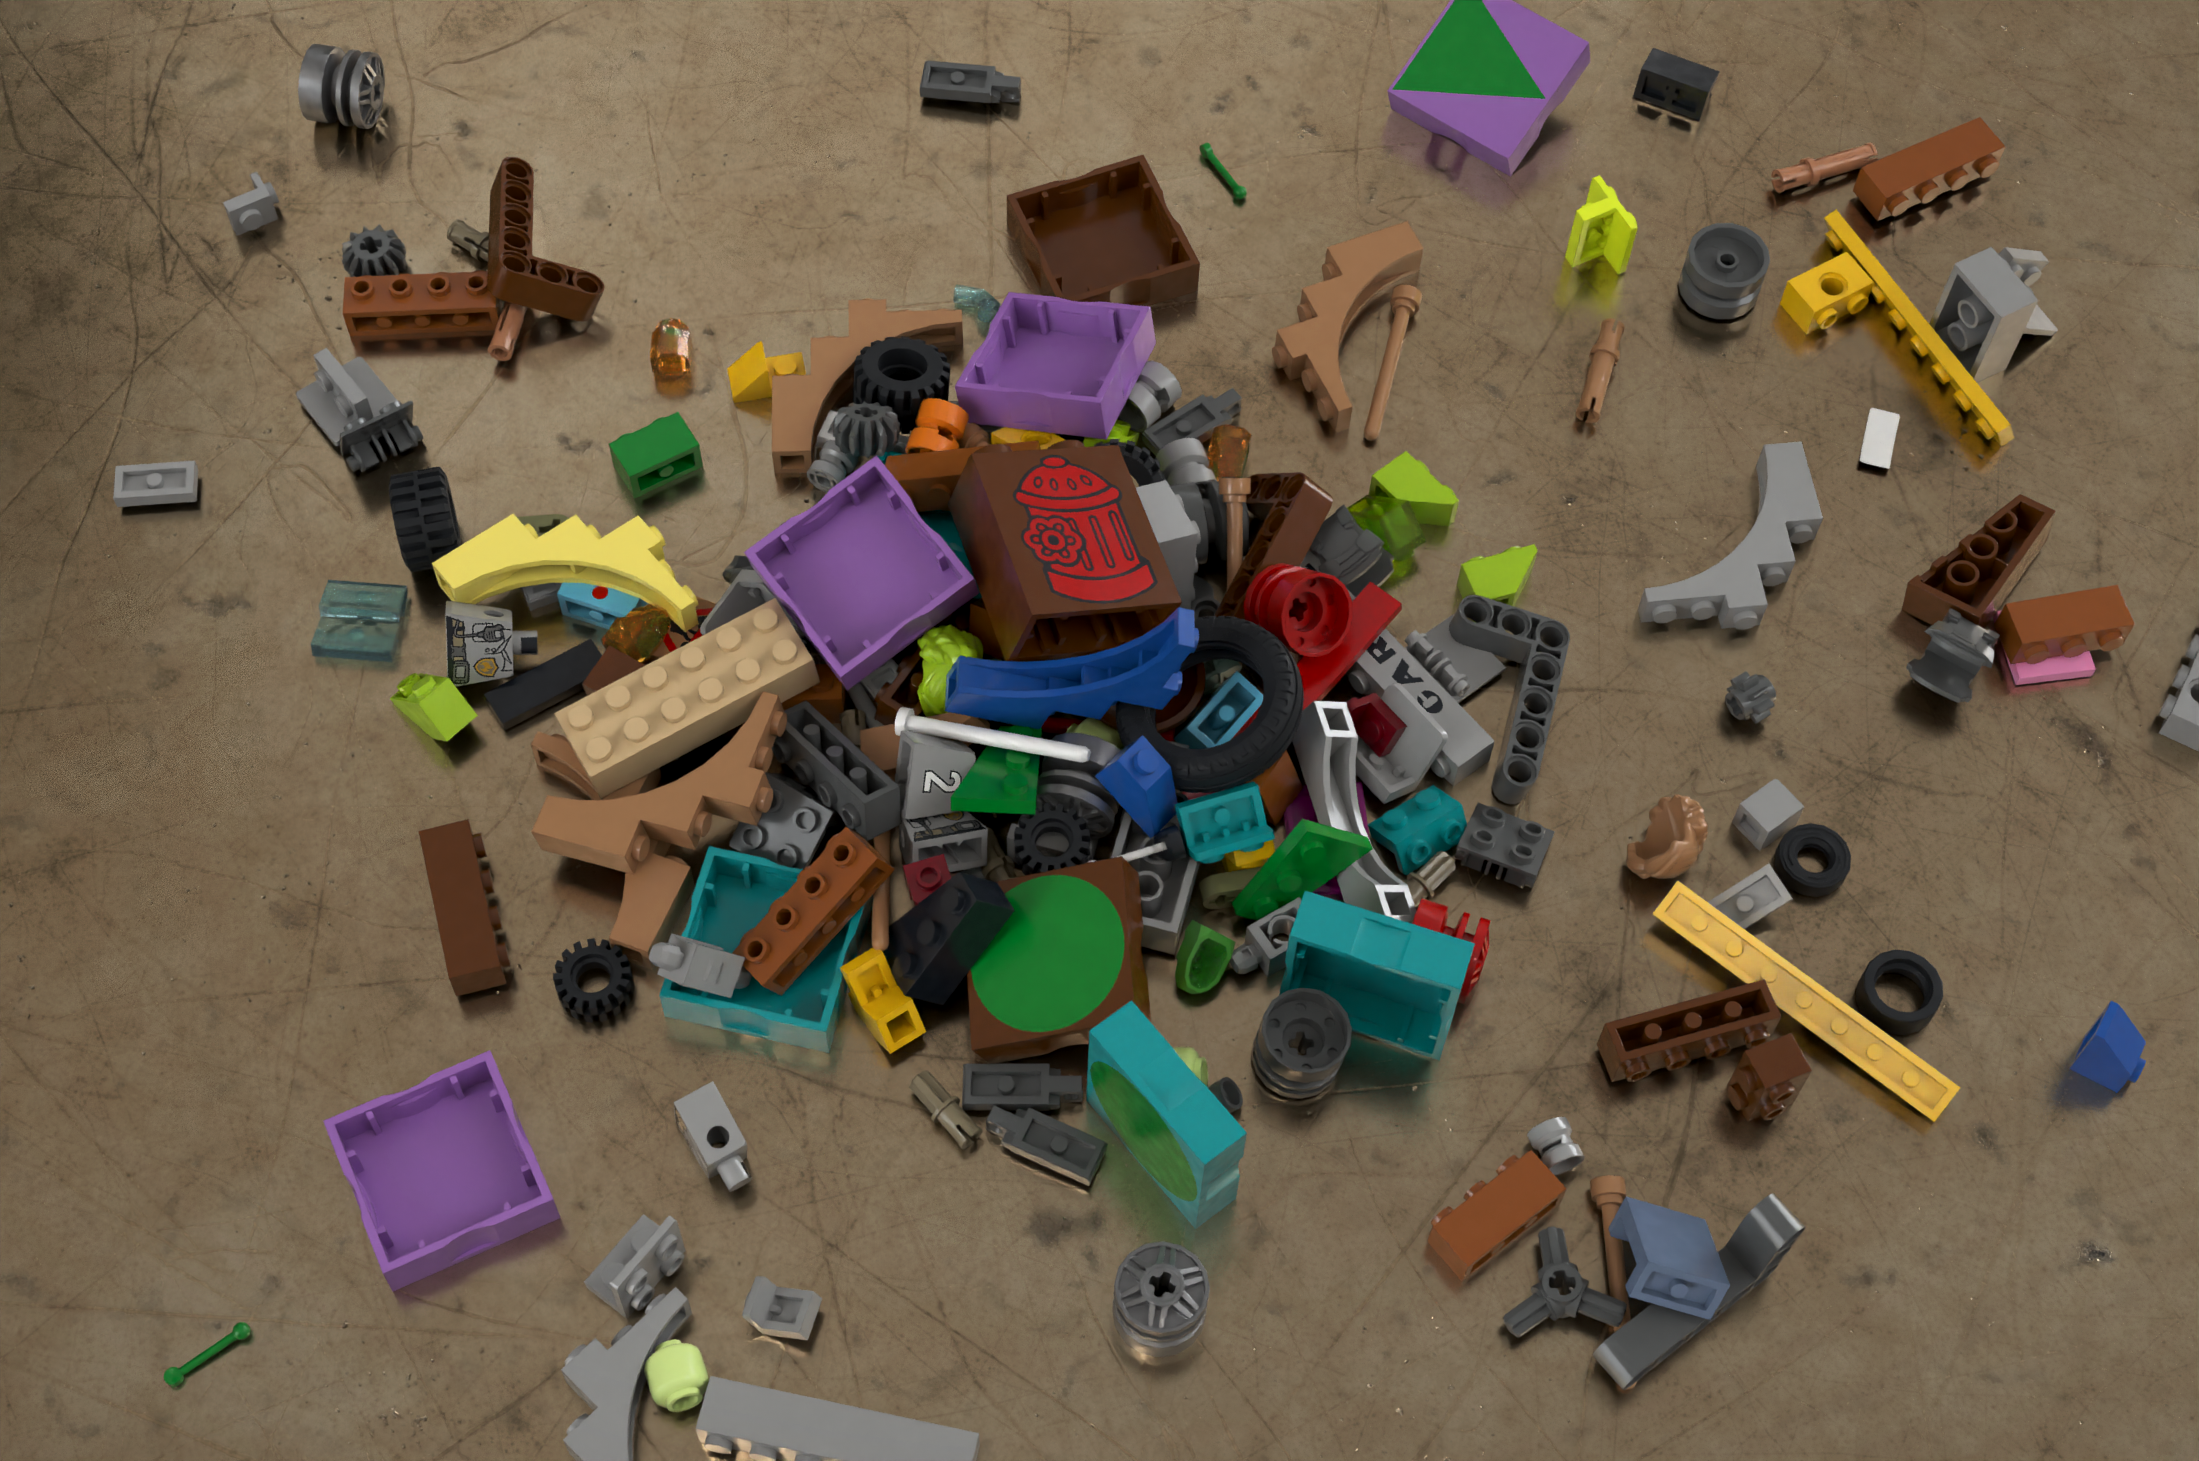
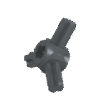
[1503,1226,1627,1337]

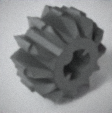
[342,224,406,277]
[833,401,900,458]

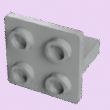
[296,348,398,446]

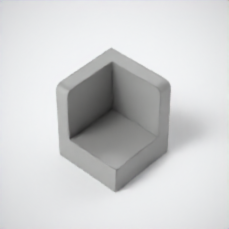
[1732,779,1804,851]

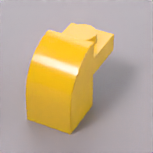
[839,948,926,1054]

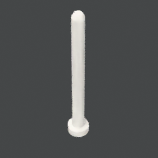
[895,707,1091,763]

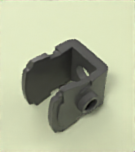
[1309,504,1394,597]
[1906,608,2000,703]

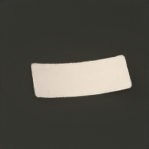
[1860,408,1900,469]

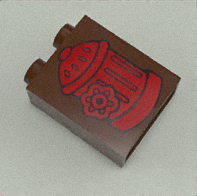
[948,440,1182,662]

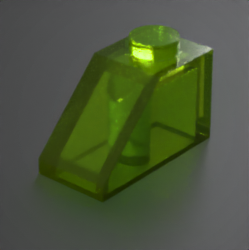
[1347,494,1426,562]

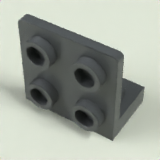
[729,772,845,869]

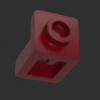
[1346,693,1407,758]
[903,854,951,905]

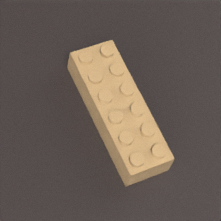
[554,598,820,799]

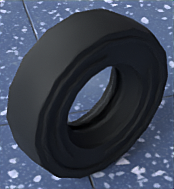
[1775,823,1851,897]

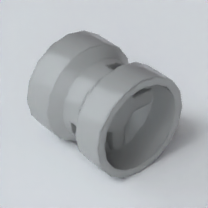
[807,440,859,493]
[1527,1117,1585,1175]

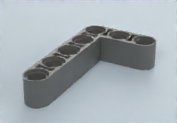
[1449,595,1570,804]
[1592,1193,1806,1390]

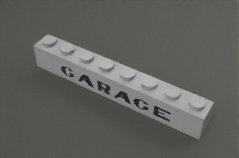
[1248,547,1495,787]

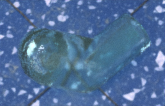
[953,284,1000,323]

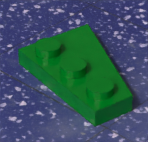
[951,725,1042,815]
[1232,819,1373,920]

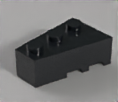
[882,872,1015,1005]

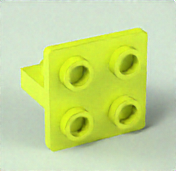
[1565,175,1638,274]

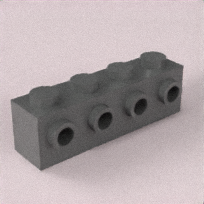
[772,701,902,841]

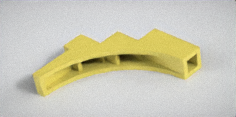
[432,514,699,632]

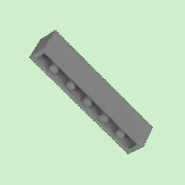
[695,1376,980,1461]

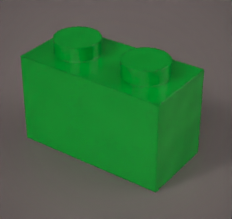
[609,412,703,499]

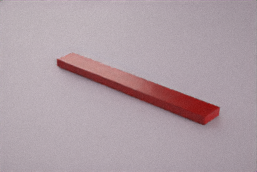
[1182,581,1402,800]

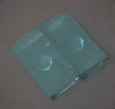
[311,580,408,662]

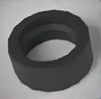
[1856,949,1943,1035]

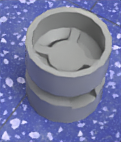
[1118,361,1182,432]
[1156,438,1217,498]

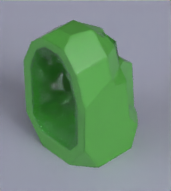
[1175,920,1236,994]

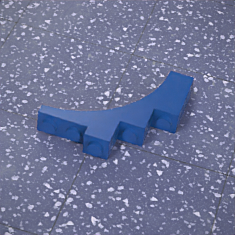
[945,607,1199,729]

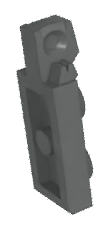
[920,60,1021,103]
[1142,388,1242,456]
[962,1064,1083,1111]
[986,1106,1108,1186]

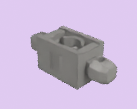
[1229,897,1302,977]
[649,933,752,998]

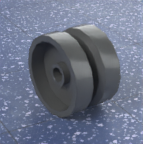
[1678,223,1770,319]

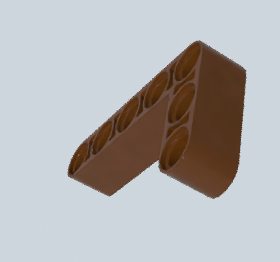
[487,157,605,322]
[1214,472,1333,619]

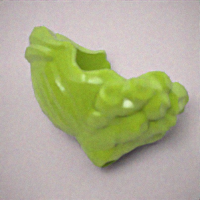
[917,625,983,717]

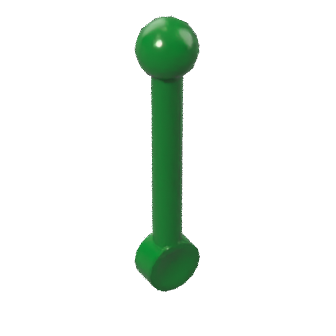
[1199,143,1247,200]
[164,1322,251,1387]

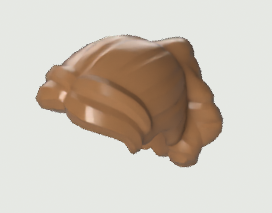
[1626,794,1708,879]

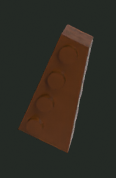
[1902,494,2056,629]

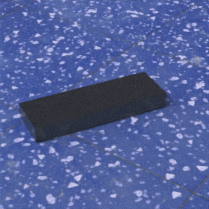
[484,638,602,731]

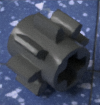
[1725,671,1776,724]

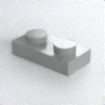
[113,460,198,507]
[1708,864,1793,929]

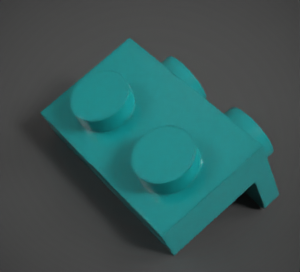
[1174,781,1275,864]
[1368,785,1467,875]

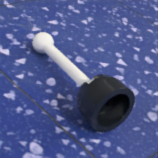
[1086,825,1187,863]

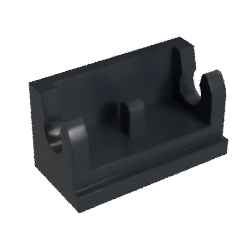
[1633,48,1720,121]

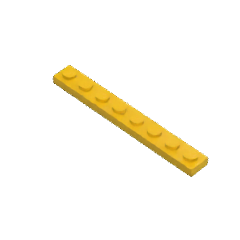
[1824,209,2014,447]
[1653,881,1960,1122]

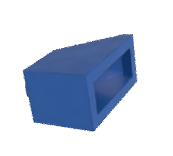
[1095,735,1178,838]
[2070,1001,2146,1093]

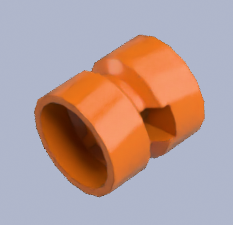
[905,398,969,454]

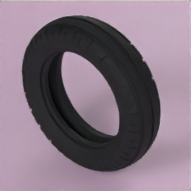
[1116,616,1304,793]

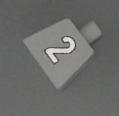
[895,731,976,819]

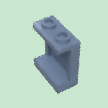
[1608,1196,1730,1320]

